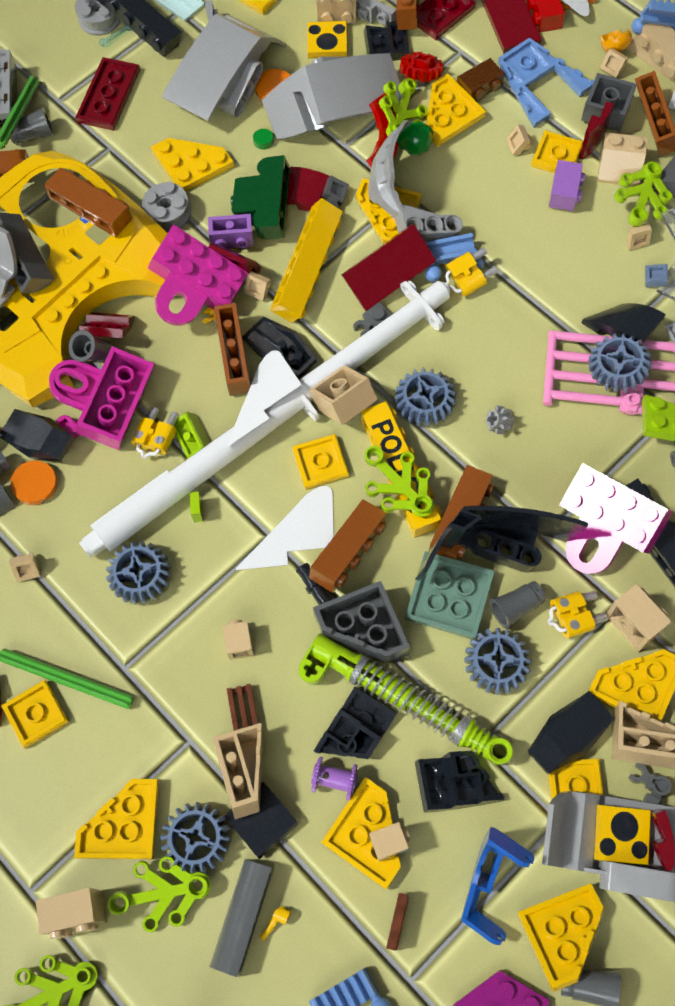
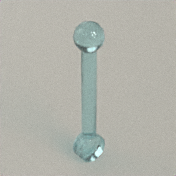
[99,26,131,47]

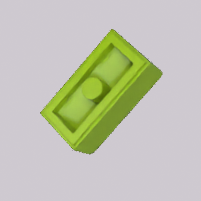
[174,412,210,459]

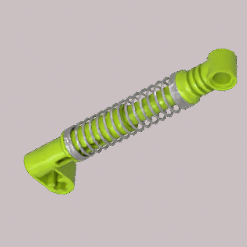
[298,633,513,765]

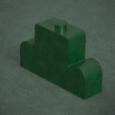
[231,155,290,240]

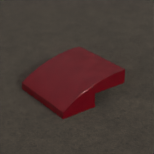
[579,101,614,160]
[287,166,330,211]
[208,243,261,274]
[79,312,134,338]
[650,809,675,872]

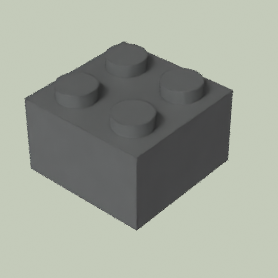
[581,73,637,132]

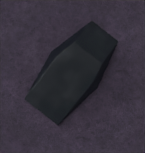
[242,316,317,379]
[0,409,74,461]
[527,691,615,775]

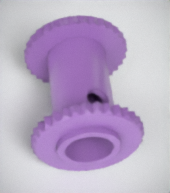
[311,756,358,801]

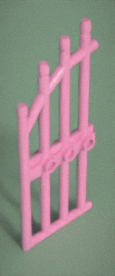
[543,330,675,415]

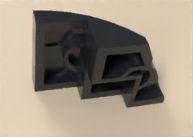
[581,303,666,345]
[314,686,398,759]
[415,751,504,813]

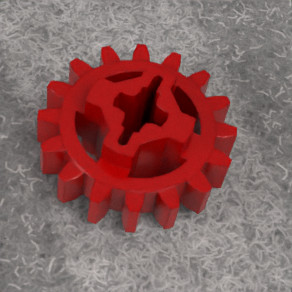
[399,52,444,82]

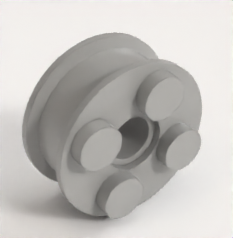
[75,0,120,35]
[142,182,191,232]

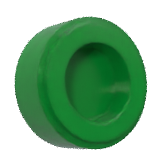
[253,129,273,149]

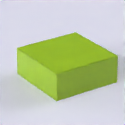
[190,492,203,523]

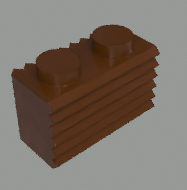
[457,58,504,101]

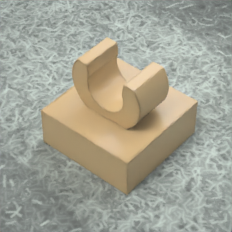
[600,48,629,78]
[506,125,534,156]
[626,224,652,251]
[244,271,271,301]
[9,552,41,582]

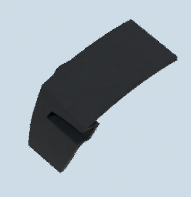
[415,506,588,581]

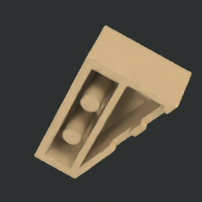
[626,23,675,82]
[611,701,675,769]
[212,723,263,819]

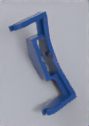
[461,827,534,945]

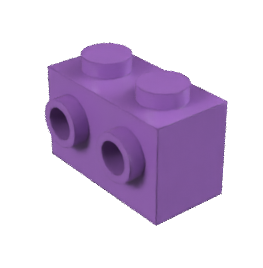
[548,160,585,211]
[208,214,254,249]

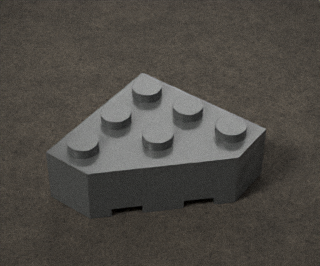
[313,581,410,663]

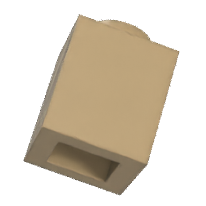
[223,620,254,660]
[369,822,411,862]

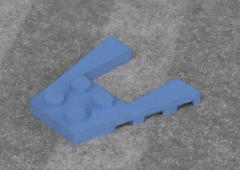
[498,38,594,128]

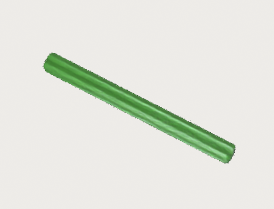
[0,76,40,149]
[0,648,134,709]

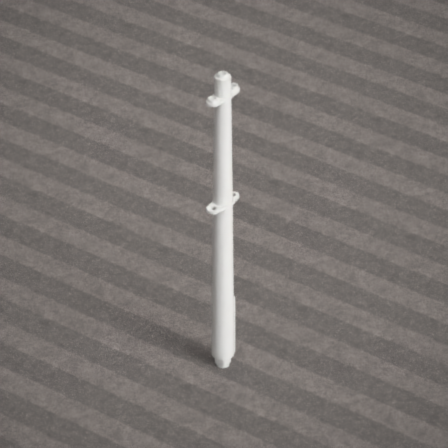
[79,281,451,558]

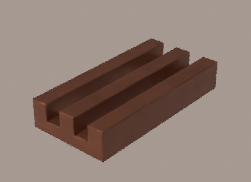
[227,684,258,731]
[386,893,409,951]

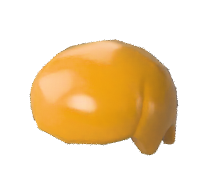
[600,29,632,52]

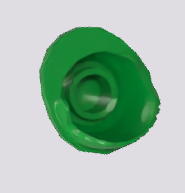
[396,121,433,155]

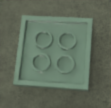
[405,551,494,639]

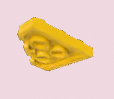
[426,74,486,147]
[151,138,234,192]
[356,178,422,244]
[588,649,675,722]
[321,777,401,890]
[74,779,159,860]
[518,883,604,992]

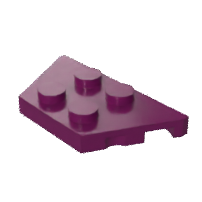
[452,970,549,1006]

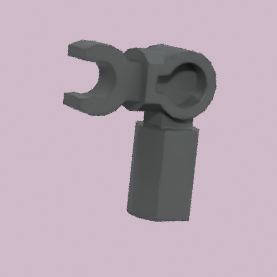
[628,763,672,805]

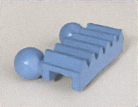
[631,0,675,35]
[425,233,484,282]
[309,967,392,1006]

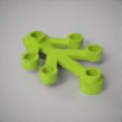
[379,78,428,136]
[614,161,673,227]
[365,446,434,518]
[108,855,211,932]
[5,955,98,1006]

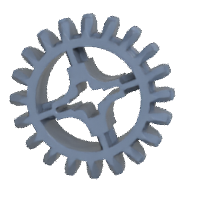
[588,333,652,393]
[395,367,456,427]
[106,540,171,605]
[464,627,532,695]
[160,802,231,874]

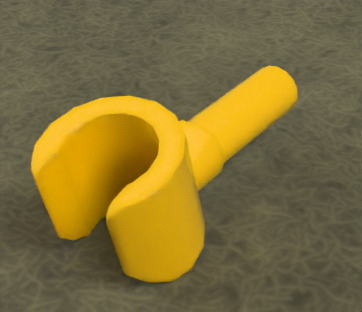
[201,308,216,324]
[259,907,291,941]

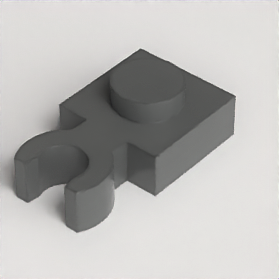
[322,175,349,209]
[353,302,391,337]

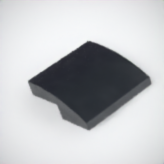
[364,22,410,61]
[225,782,299,860]

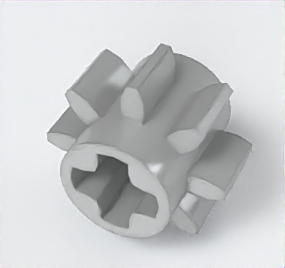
[486,405,514,435]

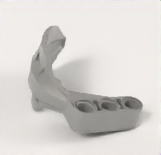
[368,120,463,242]

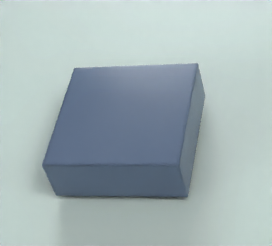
[645,264,668,287]

